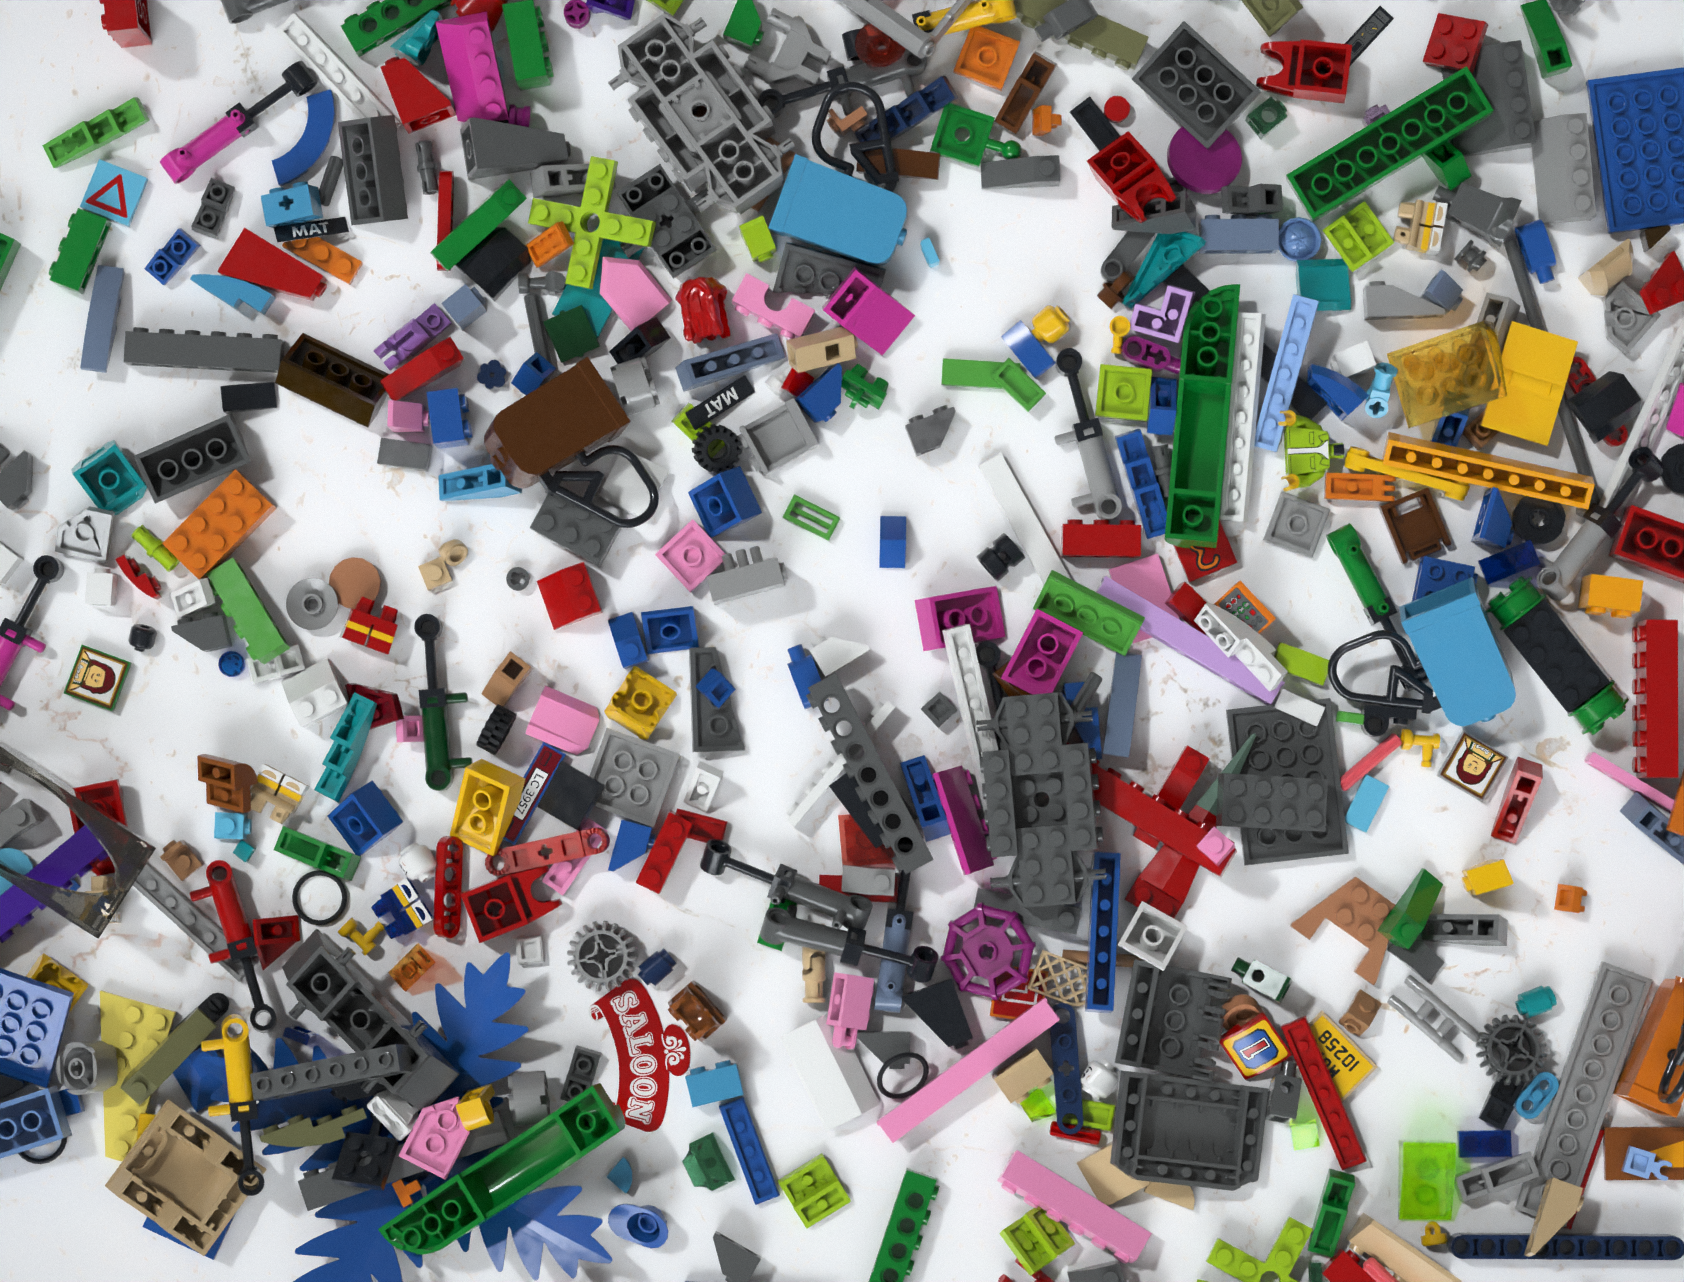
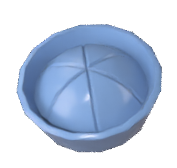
[1279,217,1322,262]

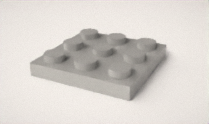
[589,728,681,828]

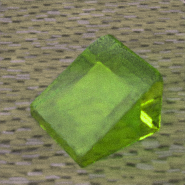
[1289,1120,1320,1151]

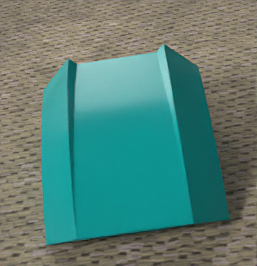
[71,440,147,515]

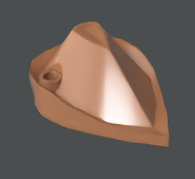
[1219,994,1264,1031]

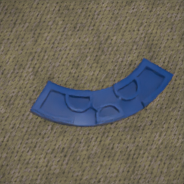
[271,89,335,186]

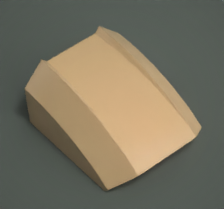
[1578,239,1634,296]

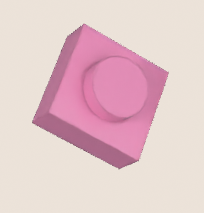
[396,715,424,742]

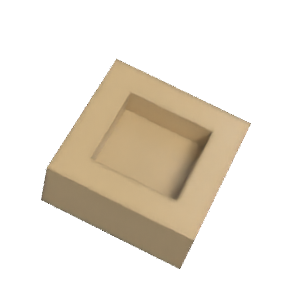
[418,557,453,591]

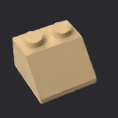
[992,1046,1054,1104]

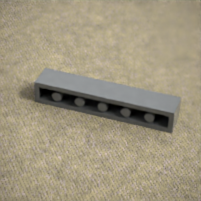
[123,327,285,373]

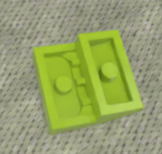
[1322,201,1395,272]
[777,1153,851,1229]
[999,1206,1076,1276]

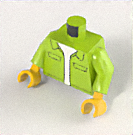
[1278,410,1344,491]

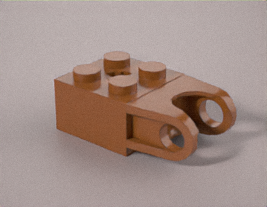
[667,980,727,1042]

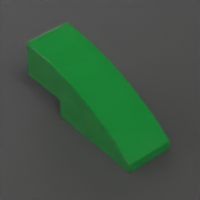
[274,826,361,881]
[1307,1168,1355,1258]

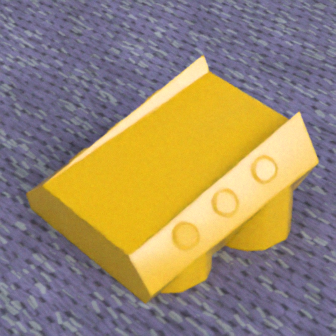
[604,666,677,740]
[26,953,89,1013]

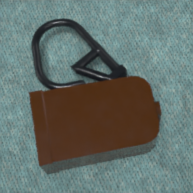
[484,357,659,528]

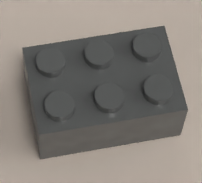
[530,494,622,567]

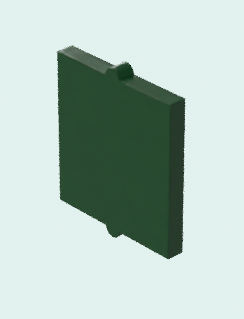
[543,305,600,363]

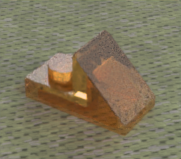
[388,943,436,992]

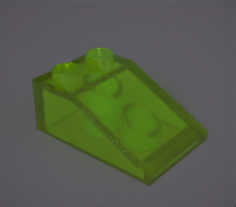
[1398,1140,1456,1220]

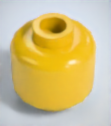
[1032,305,1071,344]

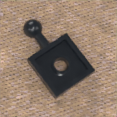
[332,1112,399,1191]

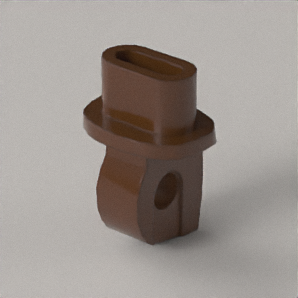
[1097,270,1135,309]

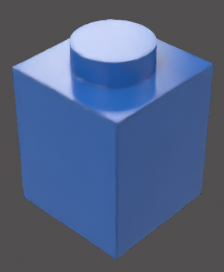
[511,352,556,395]

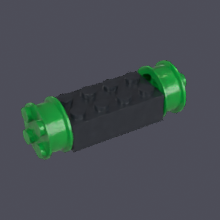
[1486,576,1629,735]

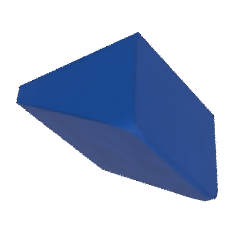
[696,669,736,708]
[59,1089,85,1116]

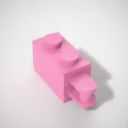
[826,972,874,1049]

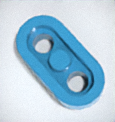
[1514,1072,1559,1119]

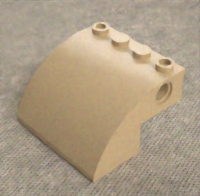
[105,1099,267,1256]

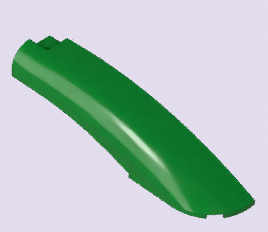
[1165,284,1240,548]
[378,1083,625,1255]

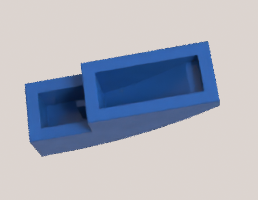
[1063,682,1102,760]

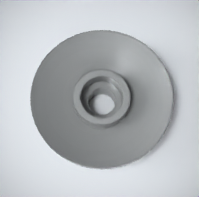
[286,578,338,630]

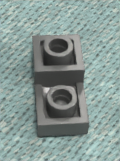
[191,178,235,239]
[560,1045,601,1102]

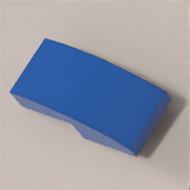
[144,228,201,285]
[1001,320,1056,379]

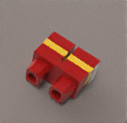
[339,597,398,655]

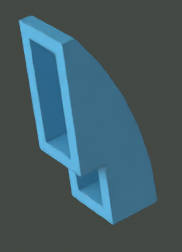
[190,274,275,315]

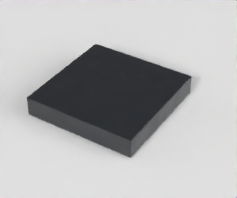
[537,761,605,831]

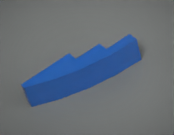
[1115,429,1167,539]

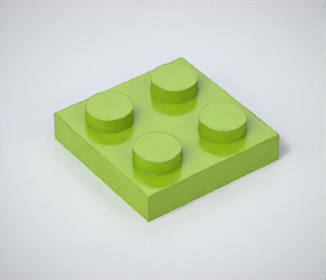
[1095,364,1152,422]

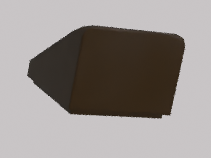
[1639,225,1671,252]

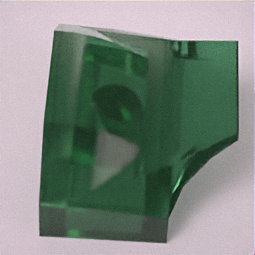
[682,1132,735,1191]

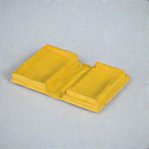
[1480,321,1578,446]

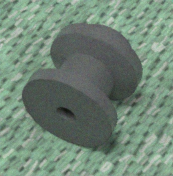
[1454,240,1487,273]

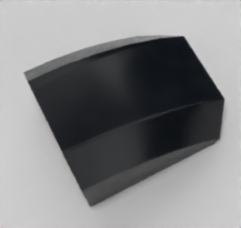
[455,227,531,302]
[1565,371,1641,444]

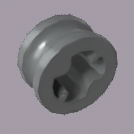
[506,567,530,591]

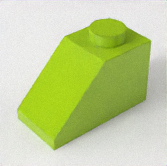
[739,215,777,263]

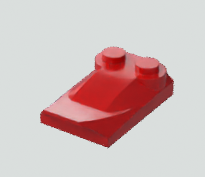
[65,779,133,876]

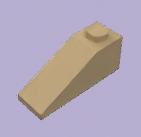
[1524,1178,1584,1257]

